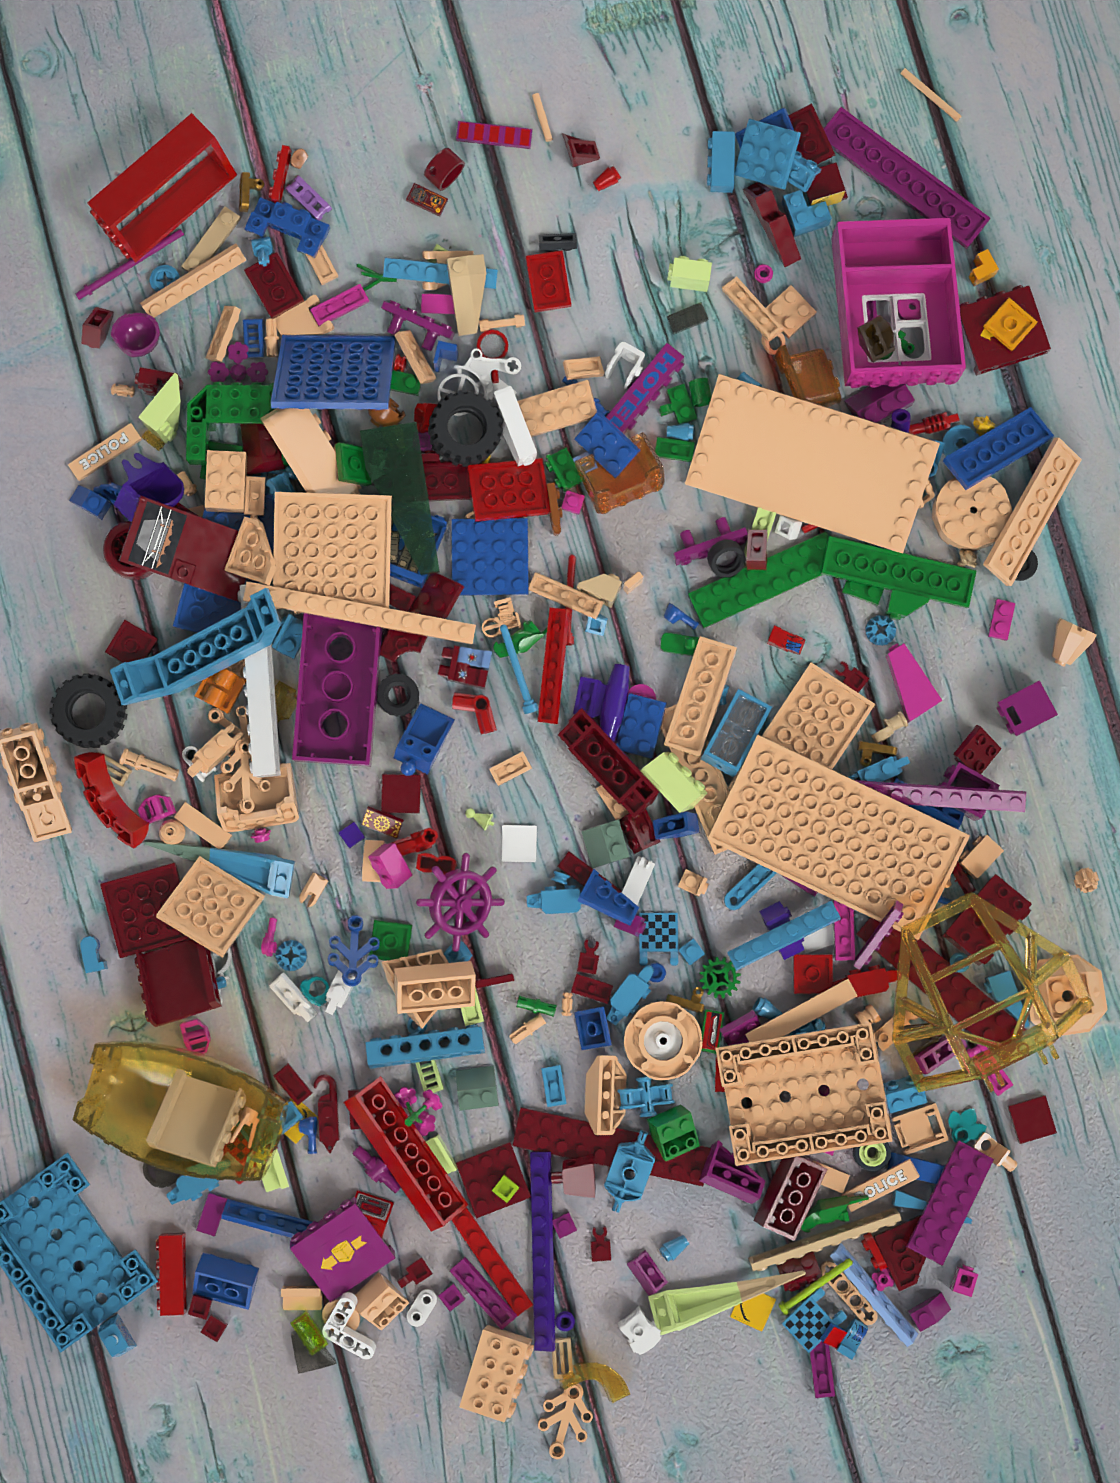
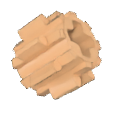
[1074,868,1099,893]

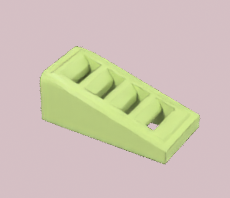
[415,1060,444,1093]

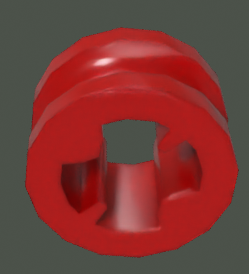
[394,354,407,372]

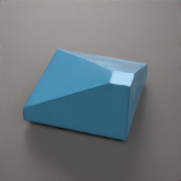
[585,614,608,636]

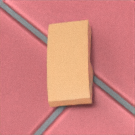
[362,840,385,882]

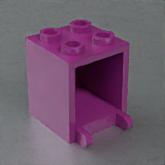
[996,680,1058,736]
[937,762,1000,821]

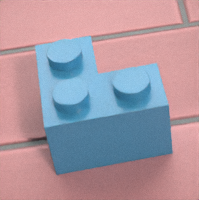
[781,190,832,237]

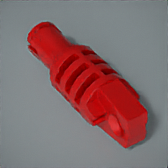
[908,412,960,435]

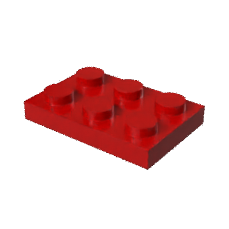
[526,250,572,313]

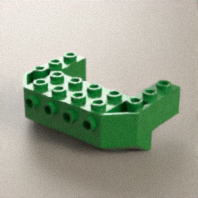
[186,382,289,466]

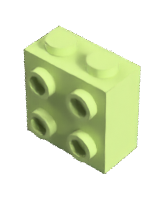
[667,256,712,292]

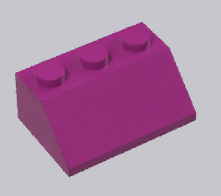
[844,384,915,424]

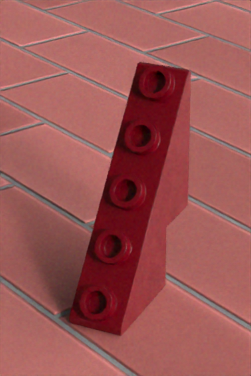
[743,182,801,267]

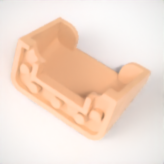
[214,763,299,832]

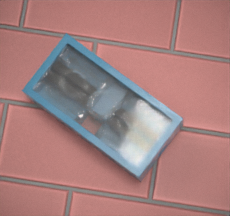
[700,689,772,777]

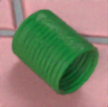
[688,378,712,407]

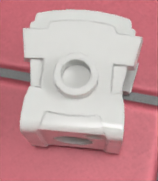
[605,342,645,390]
[618,1306,661,1355]

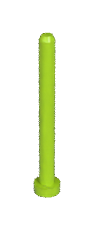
[778,1258,853,1315]

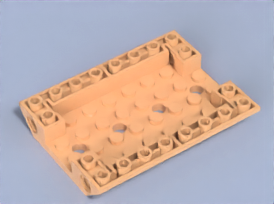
[716,1022,892,1166]

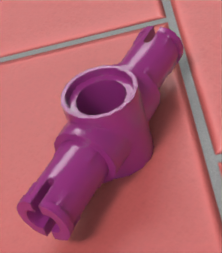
[352,1145,401,1193]

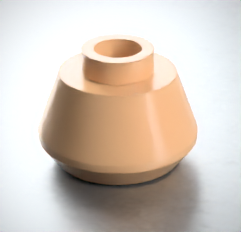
[159,819,185,845]

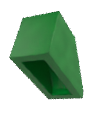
[885,589,930,620]

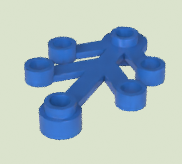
[328,915,380,987]

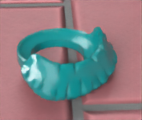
[300,976,330,1006]

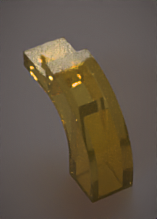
[559,1362,631,1403]

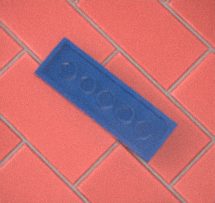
[943,407,1054,490]

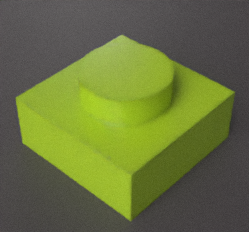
[492,1175,519,1203]

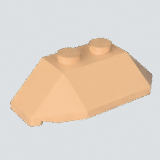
[584,1055,627,1135]

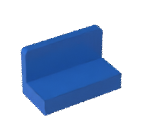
[433,341,459,372]

